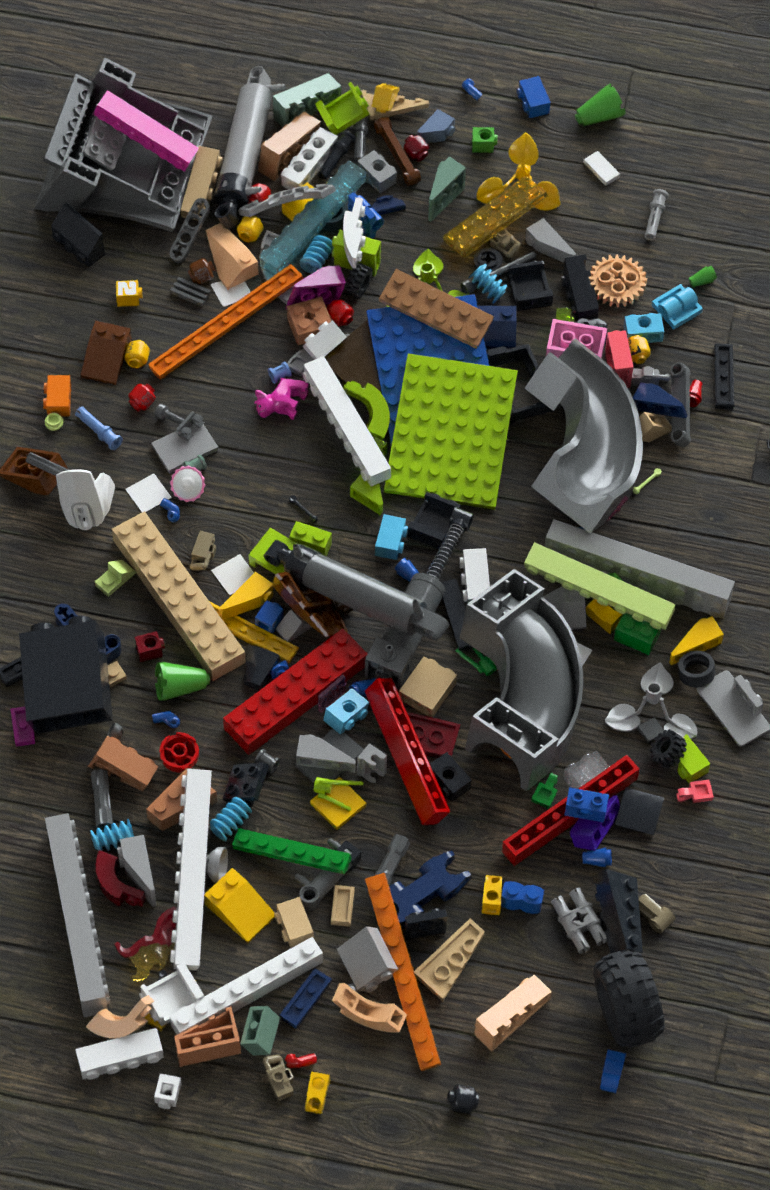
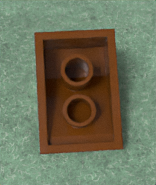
[81,321,132,385]
[0,446,68,495]

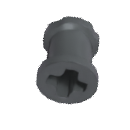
[254,749,280,774]

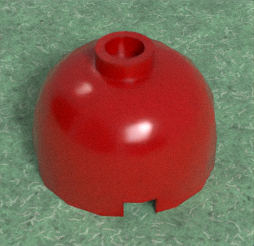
[159,732,199,773]

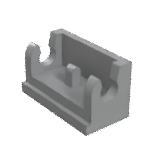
[357,743,387,783]

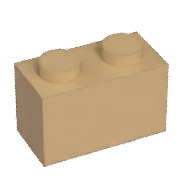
[274,897,313,948]

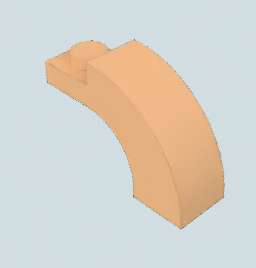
[86,995,154,1038]

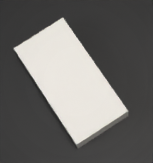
[584,151,620,186]

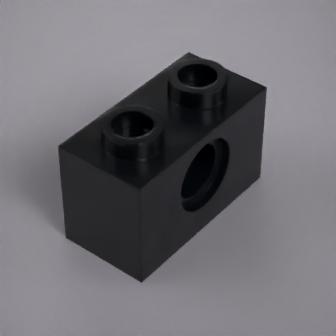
[430,752,472,802]

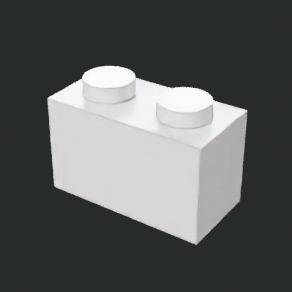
[302,320,346,360]

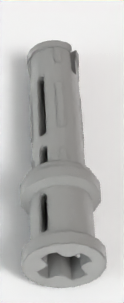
[644,189,668,240]

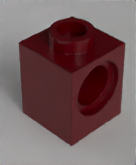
[135,631,165,662]

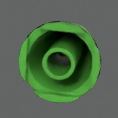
[575,84,626,126]
[155,662,210,701]

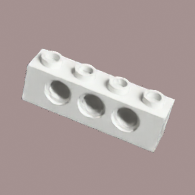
[281,127,338,189]

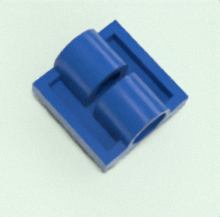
[348,193,384,239]

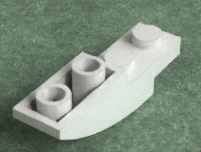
[343,198,366,269]

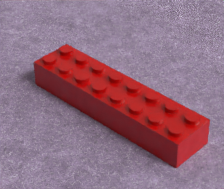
[223,628,368,755]

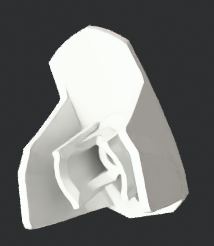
[56,470,115,530]

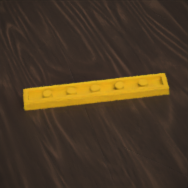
[209,601,299,664]

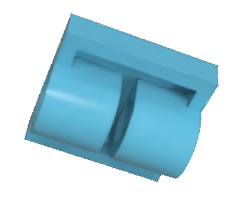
[652,284,703,329]

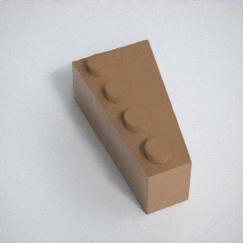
[258,112,321,181]

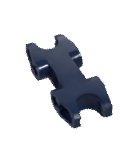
[372,851,472,929]

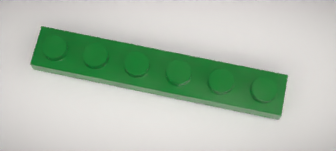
[232,828,352,875]

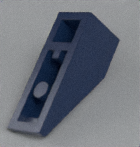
[633,383,688,418]

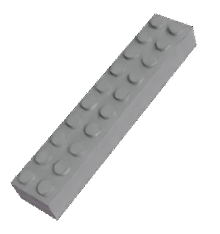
[545,519,735,619]
[45,813,111,1017]

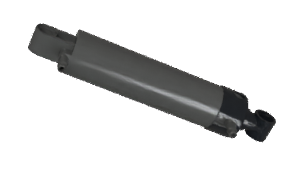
[263,540,449,641]

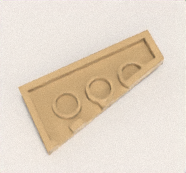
[414,919,485,1002]

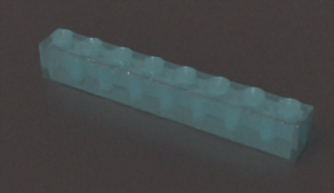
[259,160,366,276]

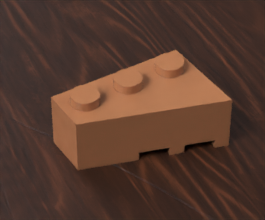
[88,736,159,791]
[146,768,217,831]
[174,1006,241,1067]

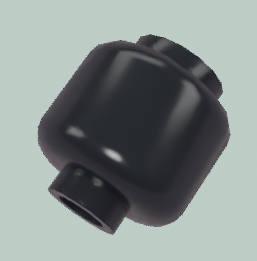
[447,1084,479,1113]

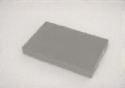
[151,424,218,474]

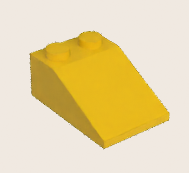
[204,868,275,943]

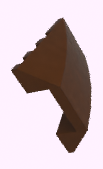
[273,572,348,637]

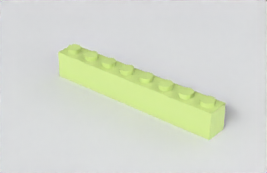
[524,542,675,630]

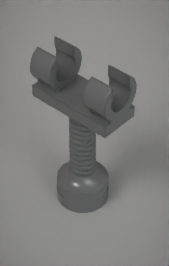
[154,404,205,440]

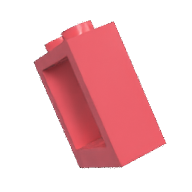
[605,331,633,388]

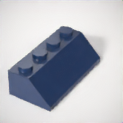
[477,306,516,349]

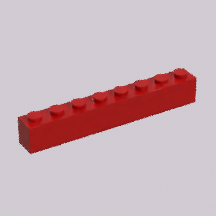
[365,678,450,825]
[502,755,640,866]

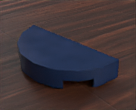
[372,195,406,215]

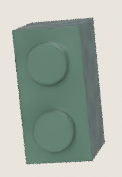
[240,1006,280,1055]

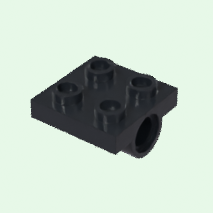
[223,762,269,808]

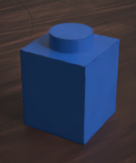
[255,600,284,634]

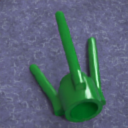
[456,647,497,676]

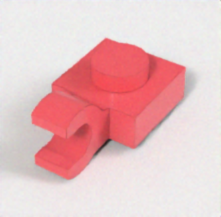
[676,780,714,803]

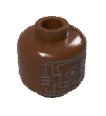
[187,258,216,285]

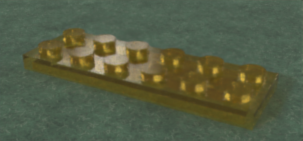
[442,176,548,258]

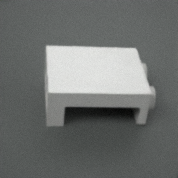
[139,962,204,1026]

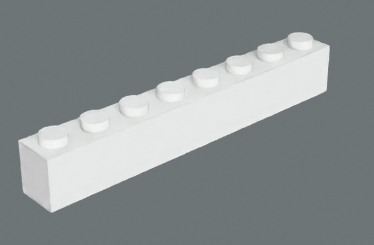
[302,356,391,486]
[170,937,323,1035]

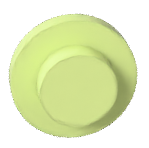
[45,413,63,431]

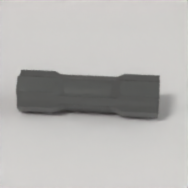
[91,769,113,830]
[374,834,410,885]

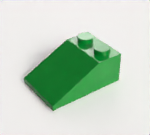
[614,612,662,655]

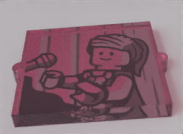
[317,675,347,713]

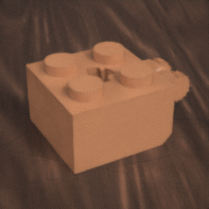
[287,297,331,345]

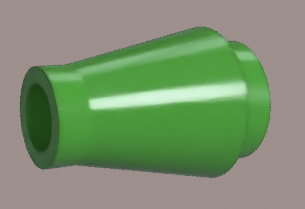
[689,266,717,288]

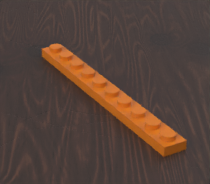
[148,264,303,380]
[365,873,441,1071]

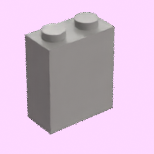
[337,926,398,992]

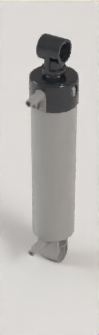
[213,66,286,229]

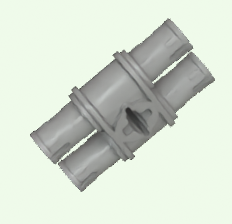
[551,888,607,954]

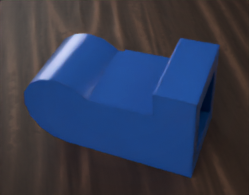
[600,1050,626,1093]

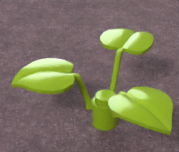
[386,249,466,307]

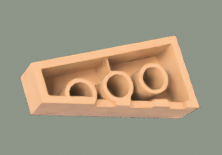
[475,975,552,1052]

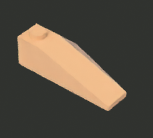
[206,223,258,290]

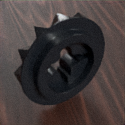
[474,248,502,271]

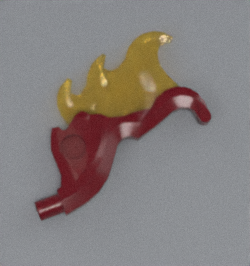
[115,906,177,981]

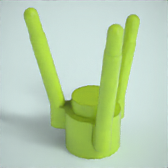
[314,777,363,811]

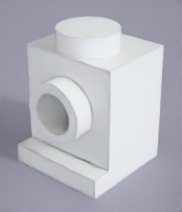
[154,1074,181,1109]

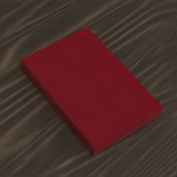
[407,712,461,758]

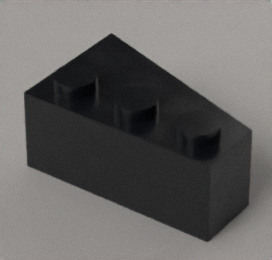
[560,254,599,322]

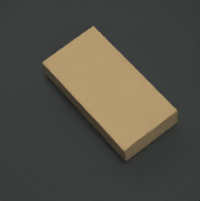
[331,885,355,927]

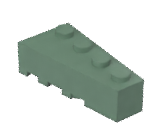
[273,73,341,127]

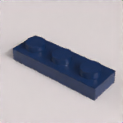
[279,968,332,1029]

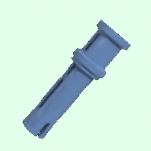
[75,407,123,450]

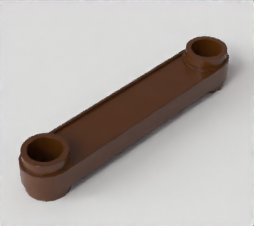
[373,117,421,186]

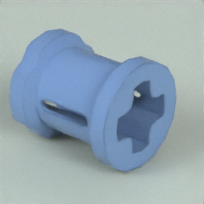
[268,362,292,384]

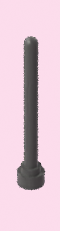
[460,252,537,295]

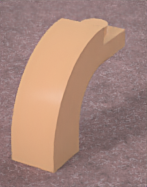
[332,983,407,1032]

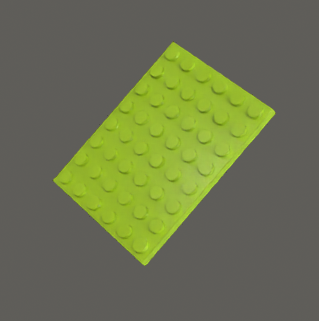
[384,354,518,510]

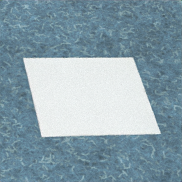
[211,281,251,307]
[125,474,172,512]
[211,554,254,595]

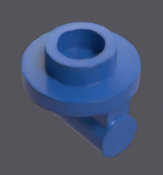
[271,660,289,680]

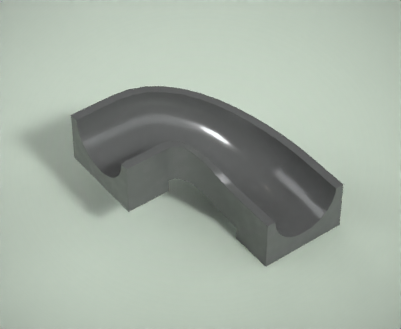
[525,338,643,533]
[460,569,583,791]

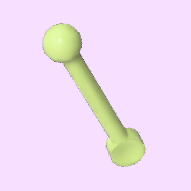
[633,468,662,494]

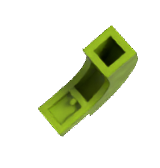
[343,381,390,441]

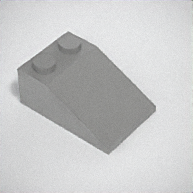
[117,835,156,907]

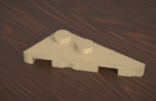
[361,90,429,121]

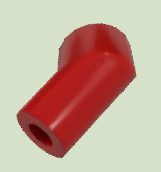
[285,1053,317,1069]

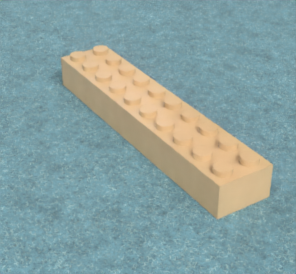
[112,511,246,681]

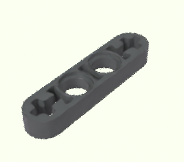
[169,198,210,263]

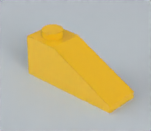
[219,572,274,620]
[669,616,724,665]

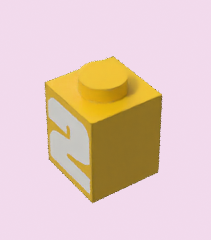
[116,280,143,307]

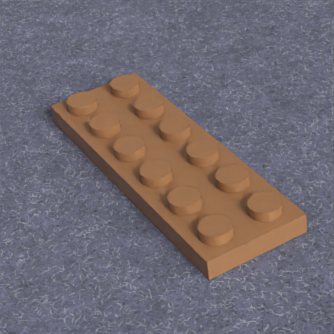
[379,269,494,349]

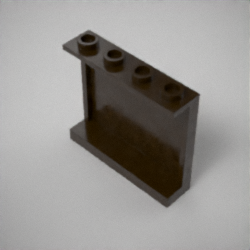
[325,319,381,410]

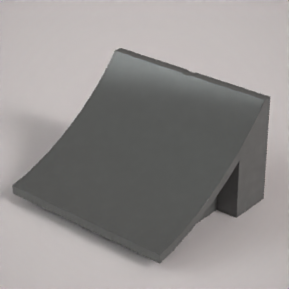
[34,57,212,232]

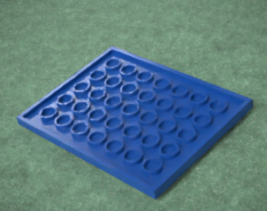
[366,294,489,446]

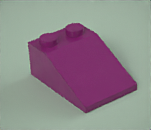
[286,266,346,310]

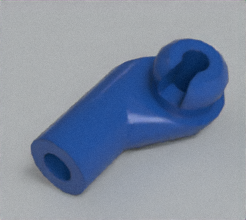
[462,79,482,101]
[160,498,180,522]
[152,711,180,728]

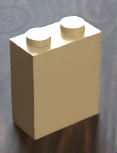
[399,657,457,718]

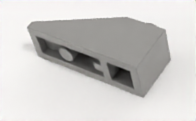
[525,218,576,262]
[296,734,356,773]

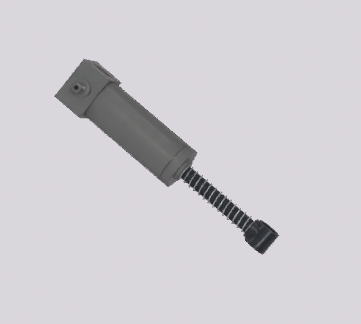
[365,507,474,691]

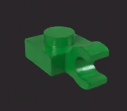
[531,773,558,809]

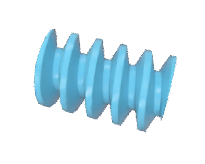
[300,235,334,274]
[468,264,507,304]
[210,797,252,841]
[90,819,134,851]

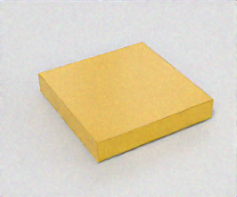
[310,777,366,830]

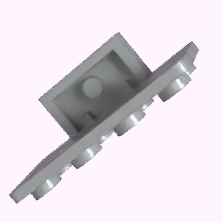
[83,116,126,171]
[697,670,770,747]

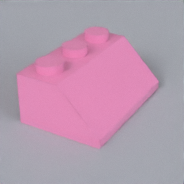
[546,319,607,359]

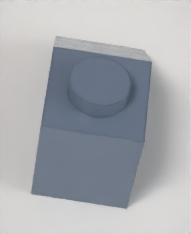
[417,109,455,143]

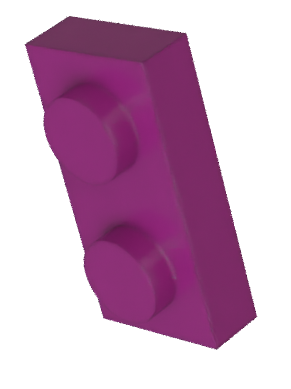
[11,706,35,747]

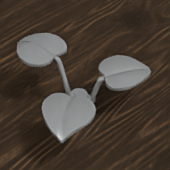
[605,662,697,739]

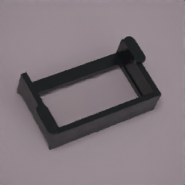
[487,344,553,425]

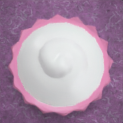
[170,465,205,502]

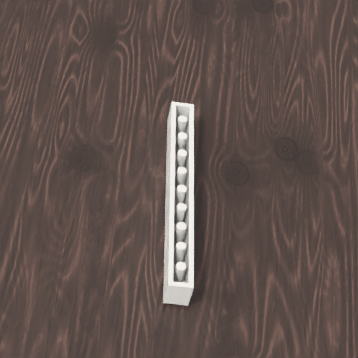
[170,769,212,971]

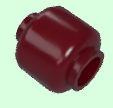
[403,135,429,162]

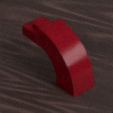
[96,850,145,907]

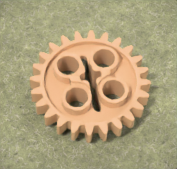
[589,254,647,307]

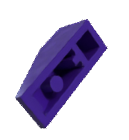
[570,796,620,851]

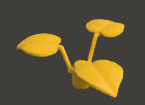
[476,132,561,210]

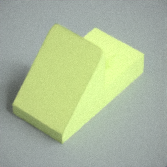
[95,560,136,597]

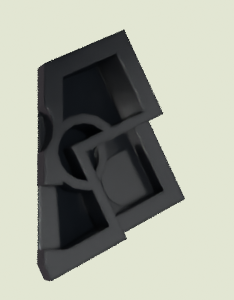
[244,645,280,691]

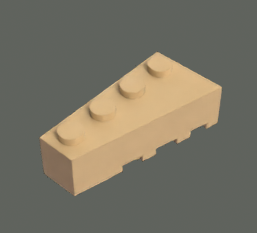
[181,146,223,220]

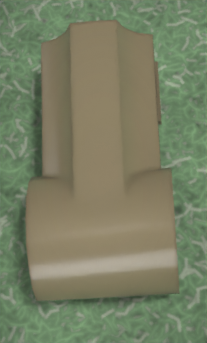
[639,894,675,934]

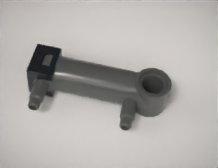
[295,838,361,911]

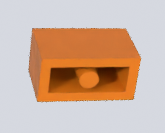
[43,375,71,417]

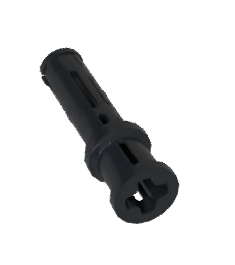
[317,130,356,180]

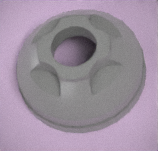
[205,847,228,883]

